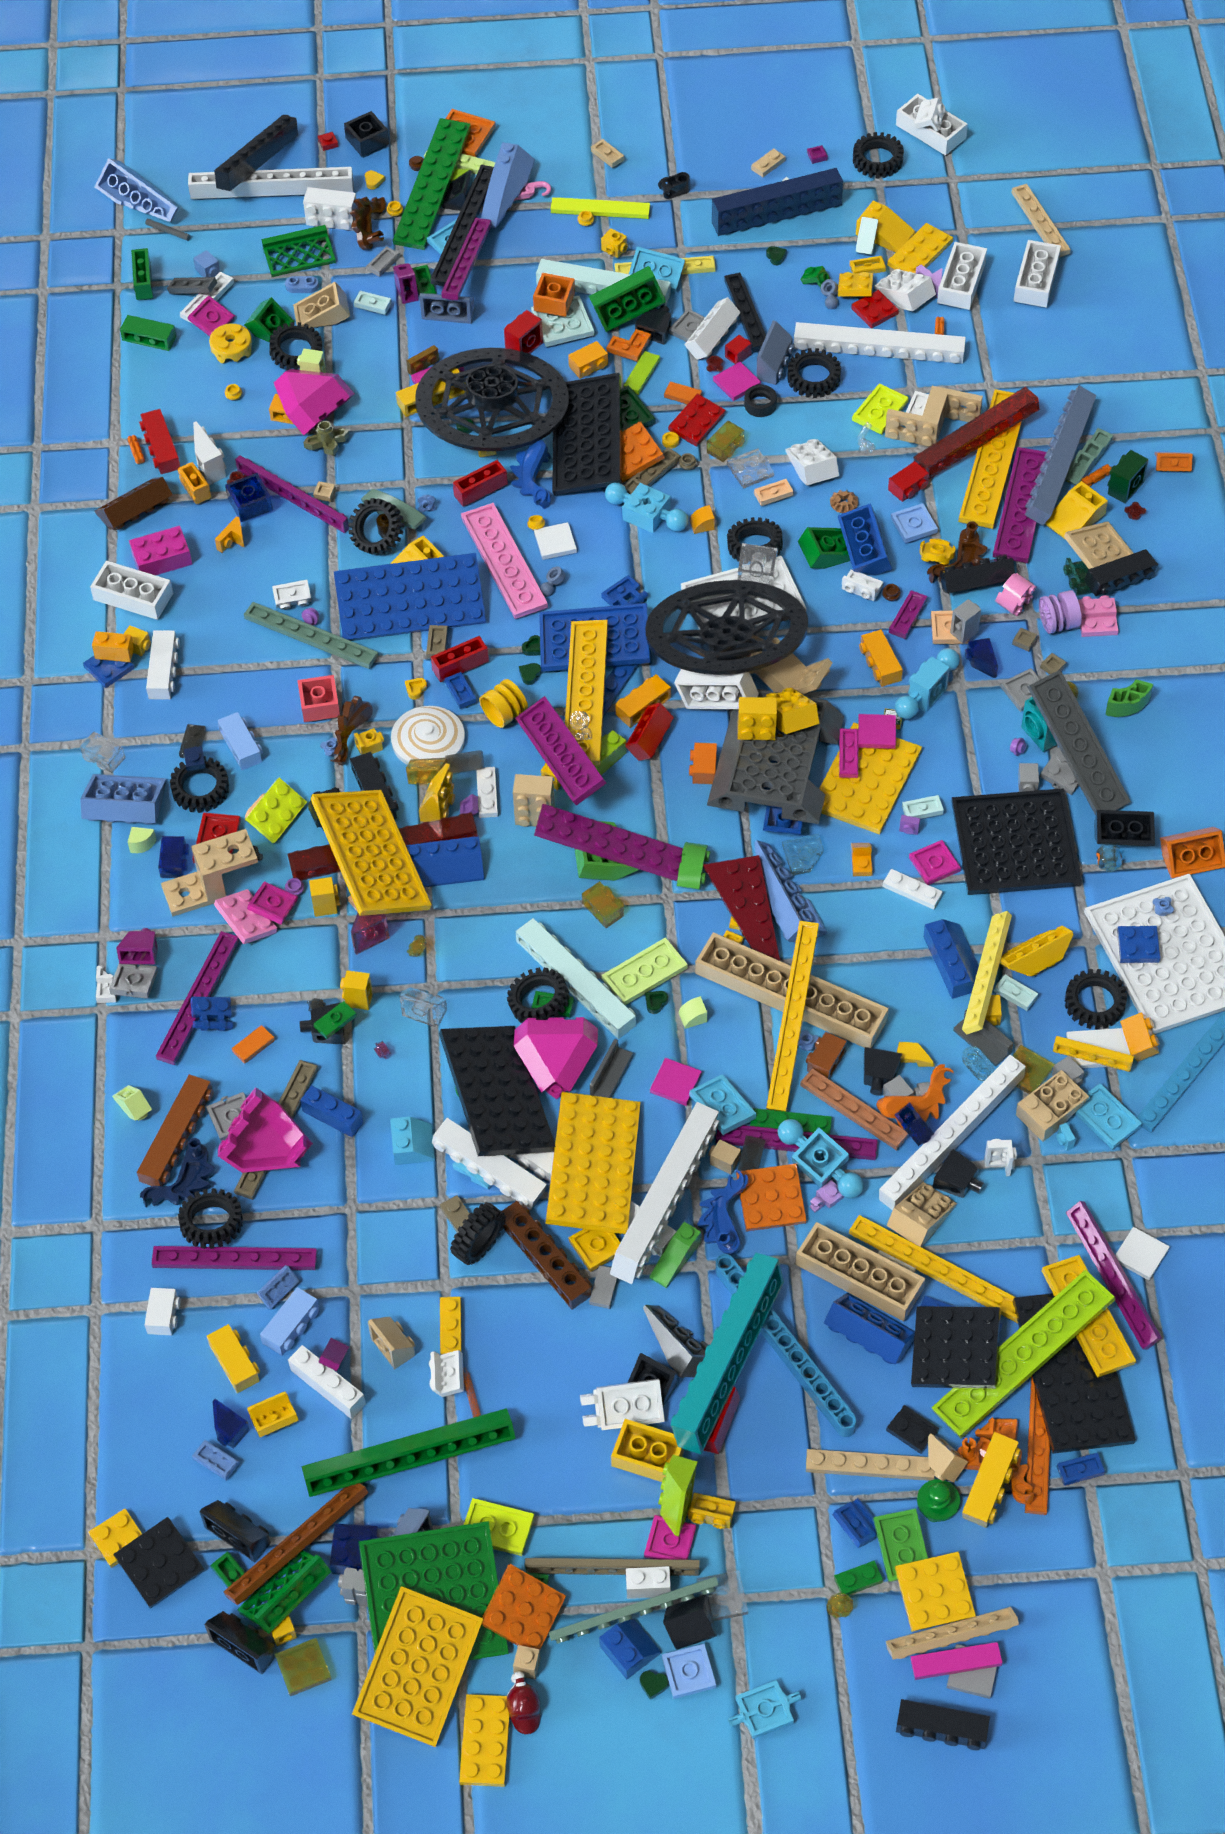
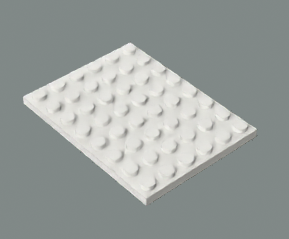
[1084,874,1225,1034]

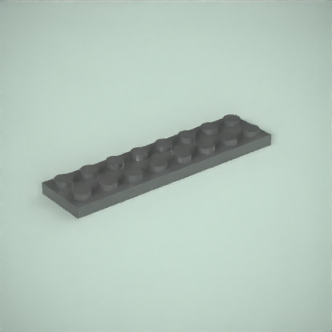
[1027,669,1131,815]

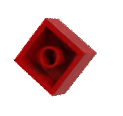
[504,310,543,354]

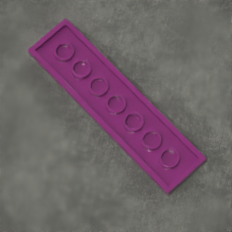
[993,447,1046,563]
[515,696,606,806]
[534,804,683,881]

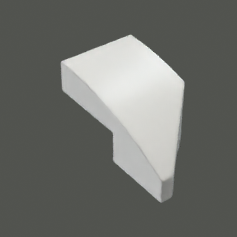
[96,966,117,1003]

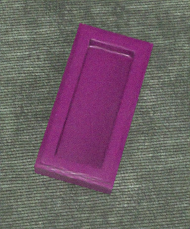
[318,1338,349,1371]

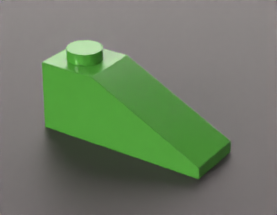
[650,1221,701,1288]

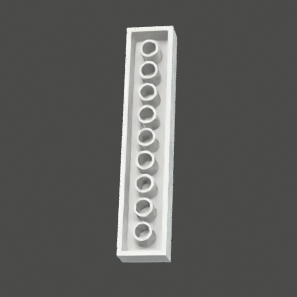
[610,1102,719,1284]

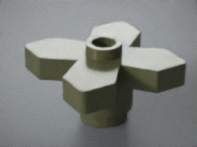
[303,421,350,456]

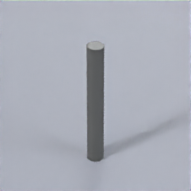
[145,218,190,241]

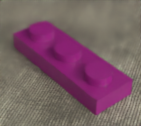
[889,590,927,639]

